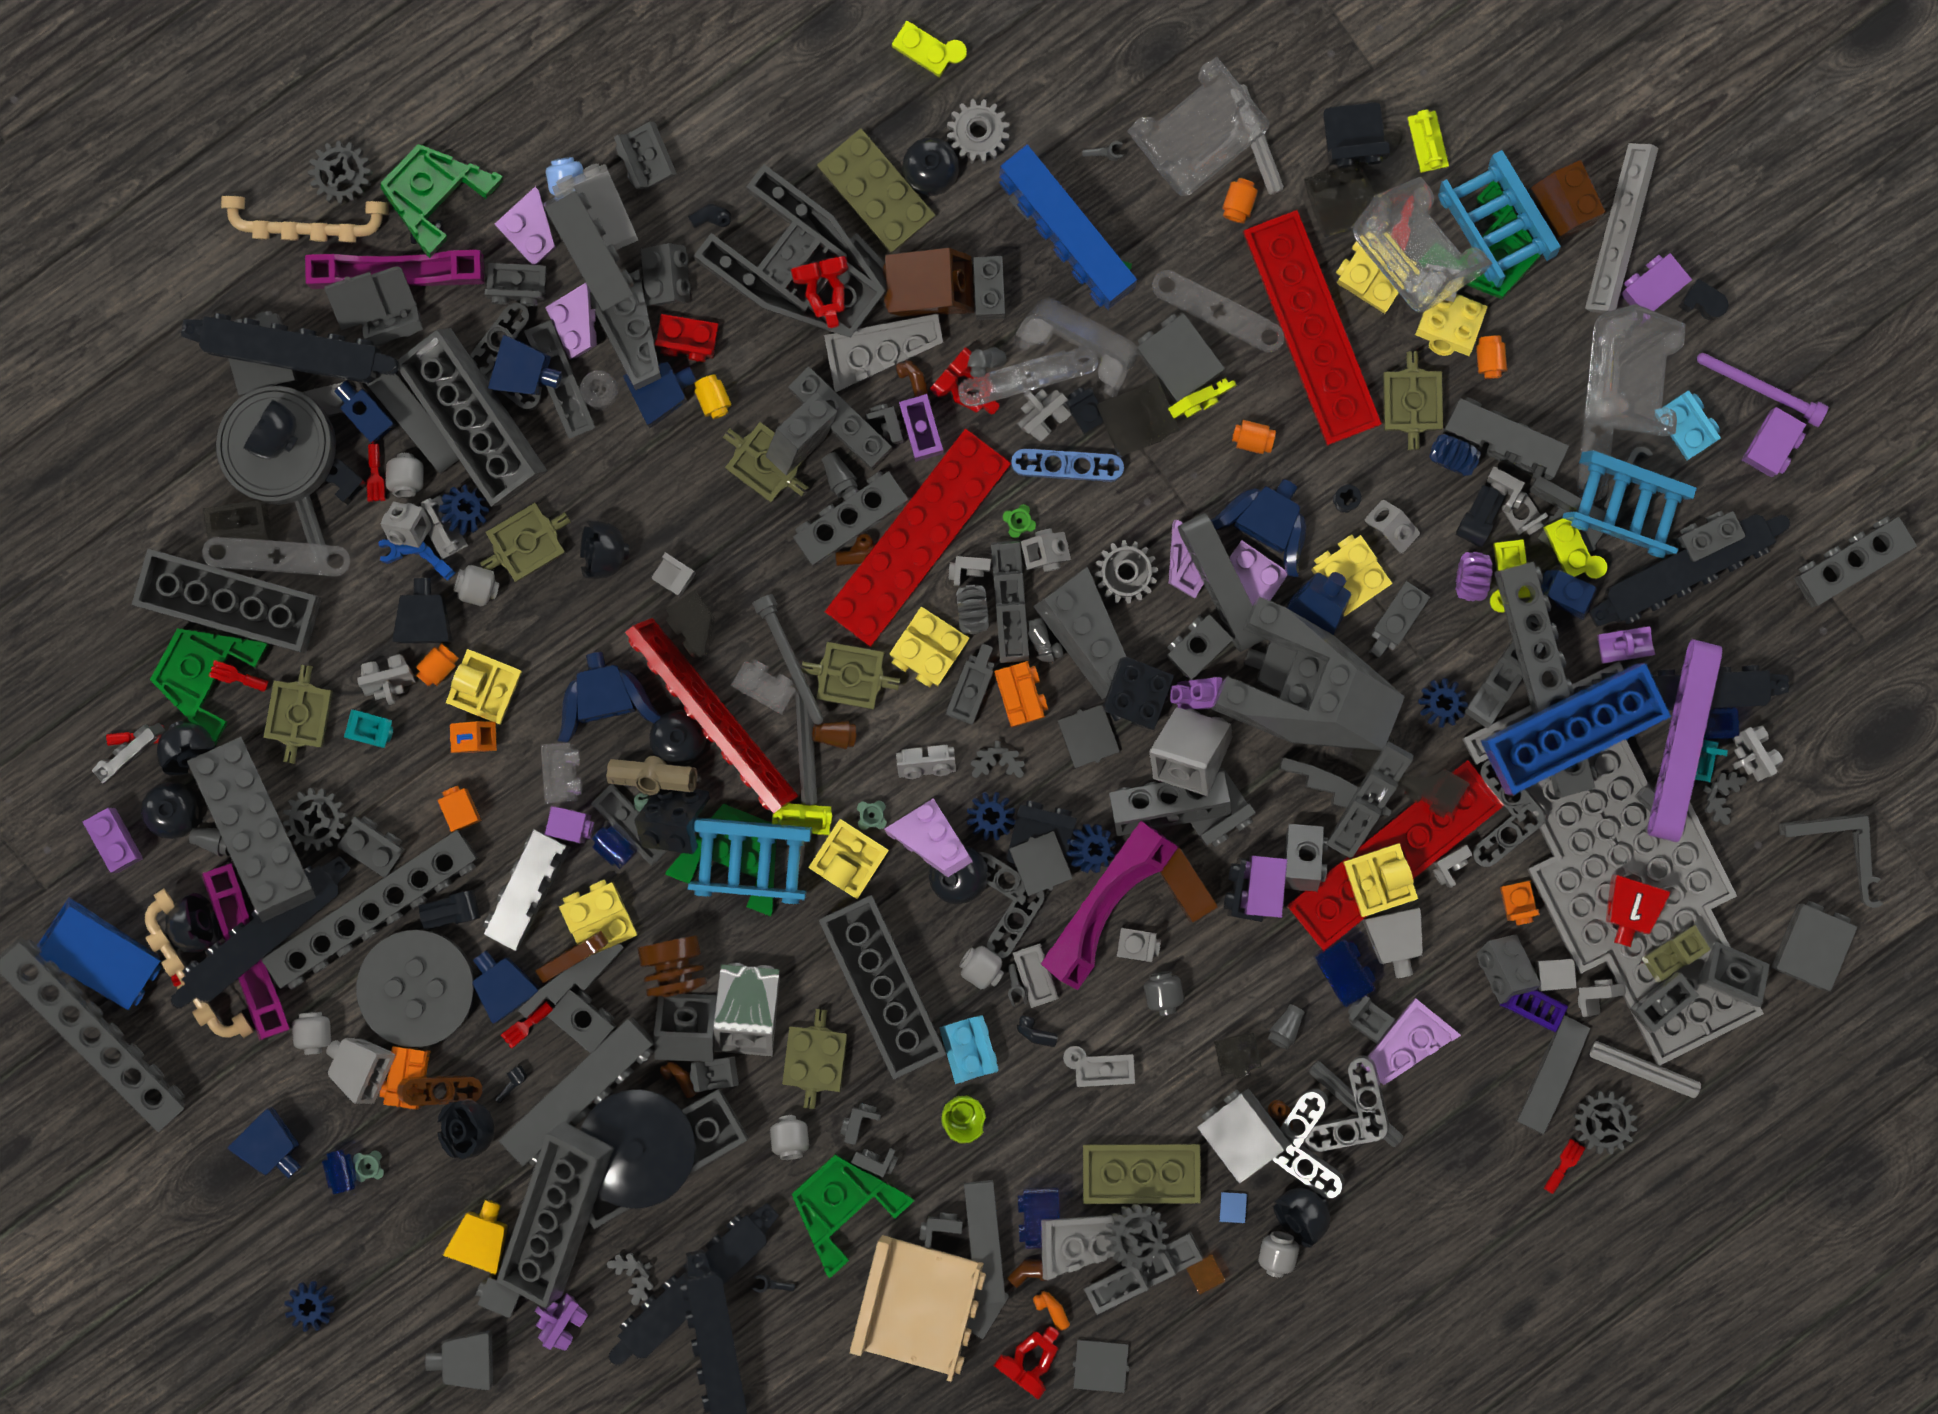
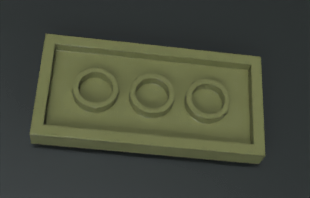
[817,128,935,254]
[1083,1144,1201,1204]

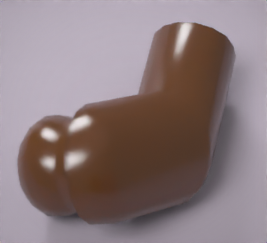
[896,360,929,397]
[835,534,873,566]
[659,1061,698,1098]
[1268,1100,1294,1131]
[1007,1259,1046,1288]

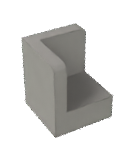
[652,552,696,597]
[1535,959,1576,991]

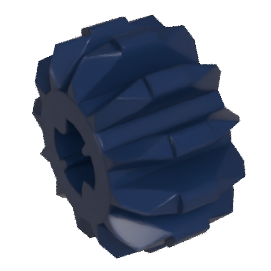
[1429,434,1481,476]
[438,485,489,535]
[1418,678,1468,728]
[967,792,1015,841]
[1067,824,1117,873]
[284,1281,335,1332]

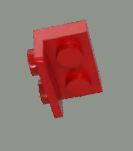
[655,314,719,362]

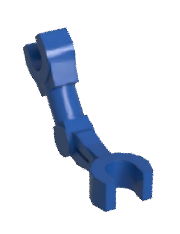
[378,539,455,581]

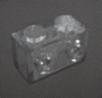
[731,659,797,716]
[541,742,582,804]

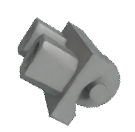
[1016,389,1072,441]
[357,654,416,705]
[1731,725,1784,782]

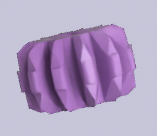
[1455,552,1493,602]

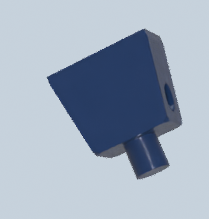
[488,335,562,395]
[623,362,696,429]
[334,380,396,444]
[1540,570,1596,620]
[1286,572,1352,635]
[472,950,540,1024]
[227,1107,301,1179]

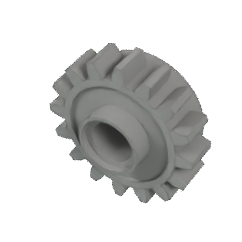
[947,99,1010,164]
[1094,540,1158,605]

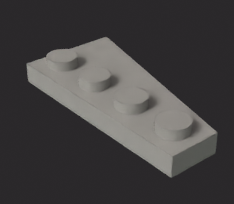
[824,314,943,392]
[1041,1215,1152,1280]

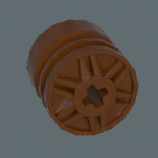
[637,935,707,997]

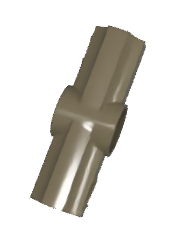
[606,756,698,795]

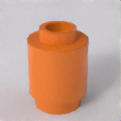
[1222,178,1258,223]
[1476,336,1507,379]
[1232,420,1276,454]
[416,643,459,687]

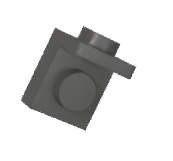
[866,404,904,446]
[851,1147,898,1177]

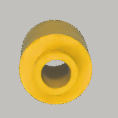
[694,374,732,419]

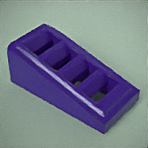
[1500,990,1568,1032]

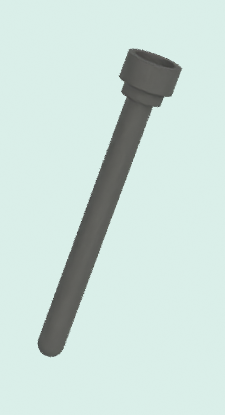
[752,594,824,725]

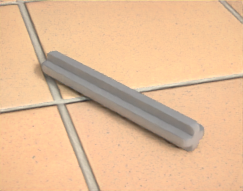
[1231,84,1283,195]
[1590,1041,1701,1098]

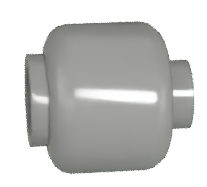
[385,453,424,498]
[454,565,499,606]
[959,946,1004,989]
[292,1012,332,1055]
[770,1115,809,1160]
[1258,1231,1299,1277]

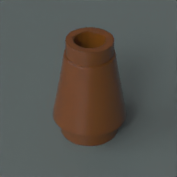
[812,721,856,750]

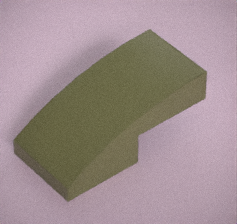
[1641,925,1711,983]

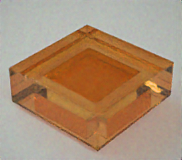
[1186,1254,1225,1294]

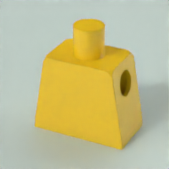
[443,1200,508,1274]

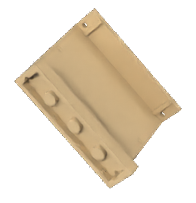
[850,1235,986,1382]

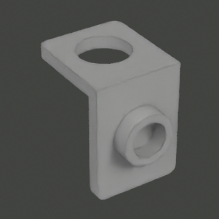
[1502,492,1548,535]
[1365,500,1420,554]

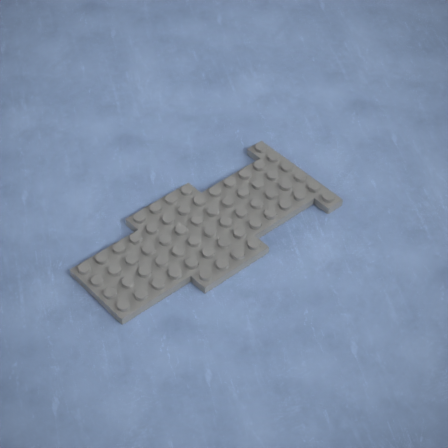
[1462,661,1764,1066]

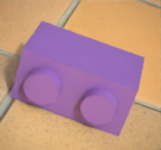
[1620,253,1692,320]
[899,394,943,462]
[1742,407,1806,477]
[545,806,595,844]
[83,808,143,873]
[1240,856,1287,918]

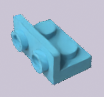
[1655,390,1721,460]
[939,1015,998,1084]

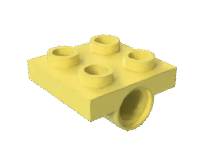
[1415,294,1488,356]
[446,649,523,725]
[808,819,889,899]
[1343,843,1418,917]

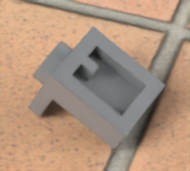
[1486,467,1526,513]
[948,556,991,587]
[1433,845,1473,888]
[1116,928,1161,962]

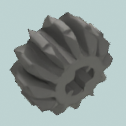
[956,585,989,634]

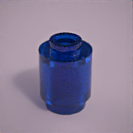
[592,826,635,869]
[322,1149,357,1194]

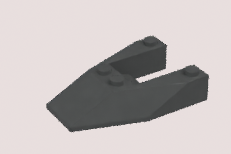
[694,164,886,338]
[1211,597,1405,751]

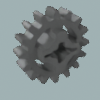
[308,141,372,205]
[283,788,348,851]
[1573,1091,1637,1154]
[1104,1204,1169,1269]

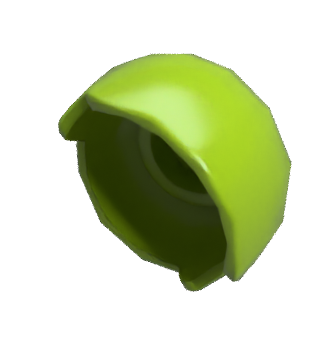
[941,1095,986,1143]

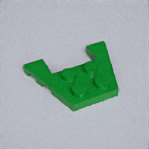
[381,144,503,258]
[1419,181,1541,299]
[150,628,269,745]
[665,804,777,917]
[791,1154,914,1278]

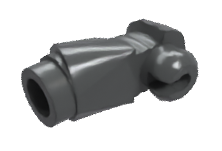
[967,347,1006,377]
[1027,618,1064,663]

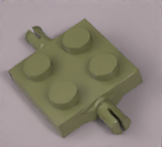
[1383,351,1443,451]
[723,422,809,503]
[480,503,571,583]
[801,642,900,710]
[263,665,333,764]
[782,1009,848,1109]

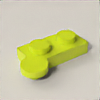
[891,21,967,77]
[1168,378,1237,418]
[1544,519,1607,579]
[1490,539,1530,613]

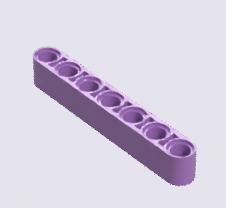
[1647,639,1722,842]

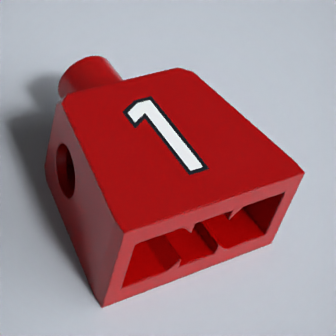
[1606,875,1670,947]

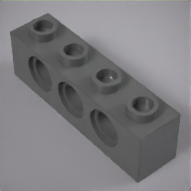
[788,366,892,471]
[793,471,909,568]
[1794,516,1917,608]
[1109,771,1232,836]

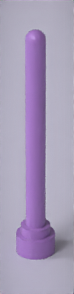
[1697,353,1829,427]

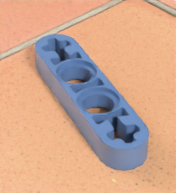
[1011,449,1124,482]

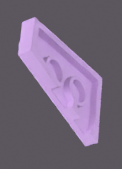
[884,799,973,877]
[1360,998,1461,1085]

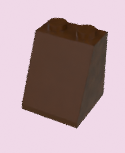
[1527,160,1606,241]
[883,248,974,316]

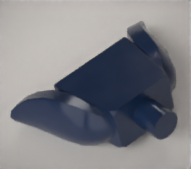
[1211,479,1306,577]
[557,652,661,743]

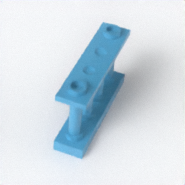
[1438,150,1561,288]
[1562,451,1696,558]
[688,817,812,904]

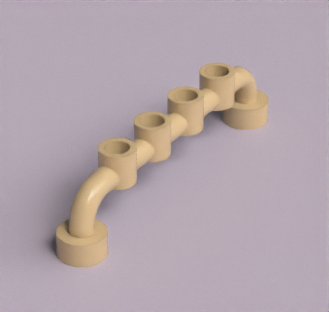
[221,196,389,243]
[145,889,254,1038]

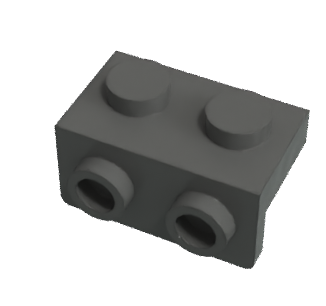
[614,122,677,189]
[641,243,691,307]
[484,263,547,306]
[1675,510,1745,562]
[1476,934,1541,1004]

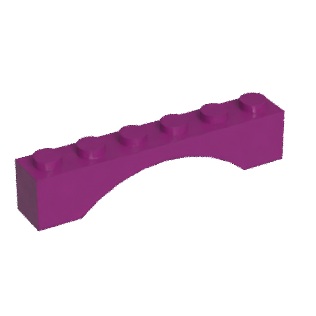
[305,250,485,289]
[1041,821,1178,990]
[202,864,289,1041]

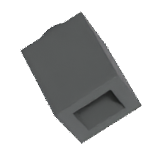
[476,1275,521,1318]

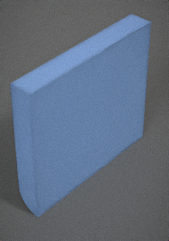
[1220,1192,1247,1223]

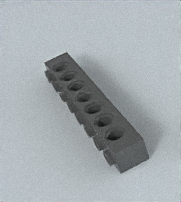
[1494,562,1597,797]
[261,830,479,990]
[0,936,185,1132]

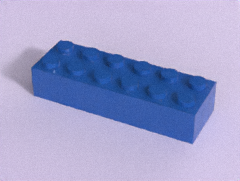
[999,144,1137,310]
[1481,664,1671,795]

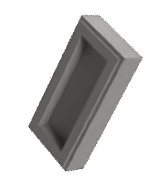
[1013,943,1059,1008]

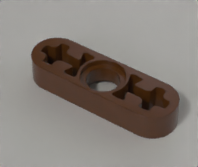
[535,930,609,983]
[397,1076,483,1106]

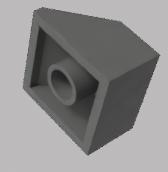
[654,994,717,1062]

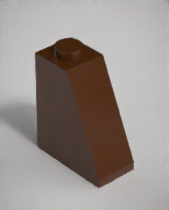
[1159,847,1218,923]

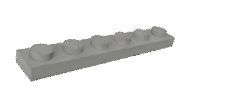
[1585,143,1658,314]

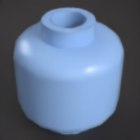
[546,157,583,195]

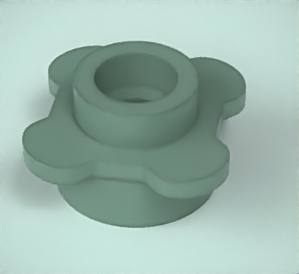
[857,801,887,830]
[353,1150,384,1182]

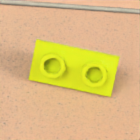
[1407,110,1449,173]
[772,803,832,835]

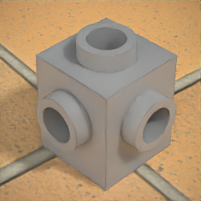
[380,501,432,548]
[1021,529,1071,572]

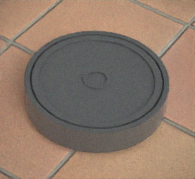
[216,386,336,505]
[356,930,476,1047]

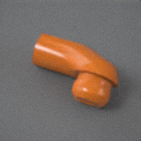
[1033,1291,1070,1331]

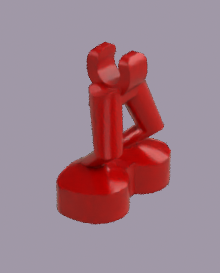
[790,256,849,328]
[929,347,1000,415]
[993,1326,1059,1400]

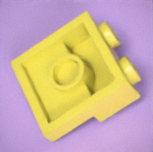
[1336,231,1417,314]
[1311,534,1393,617]
[889,607,970,688]
[559,880,638,959]

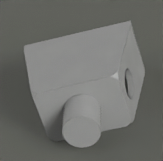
[1363,908,1423,978]
[326,1038,396,1104]

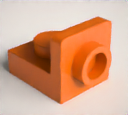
[1500,881,1540,925]

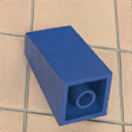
[37,897,162,1010]

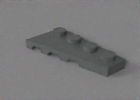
[590,270,661,391]

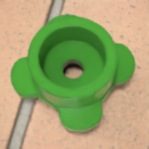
[1003,505,1036,538]

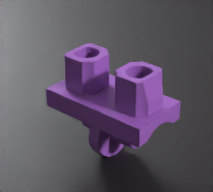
[1597,626,1655,664]
[1170,677,1222,710]
[535,1293,588,1350]

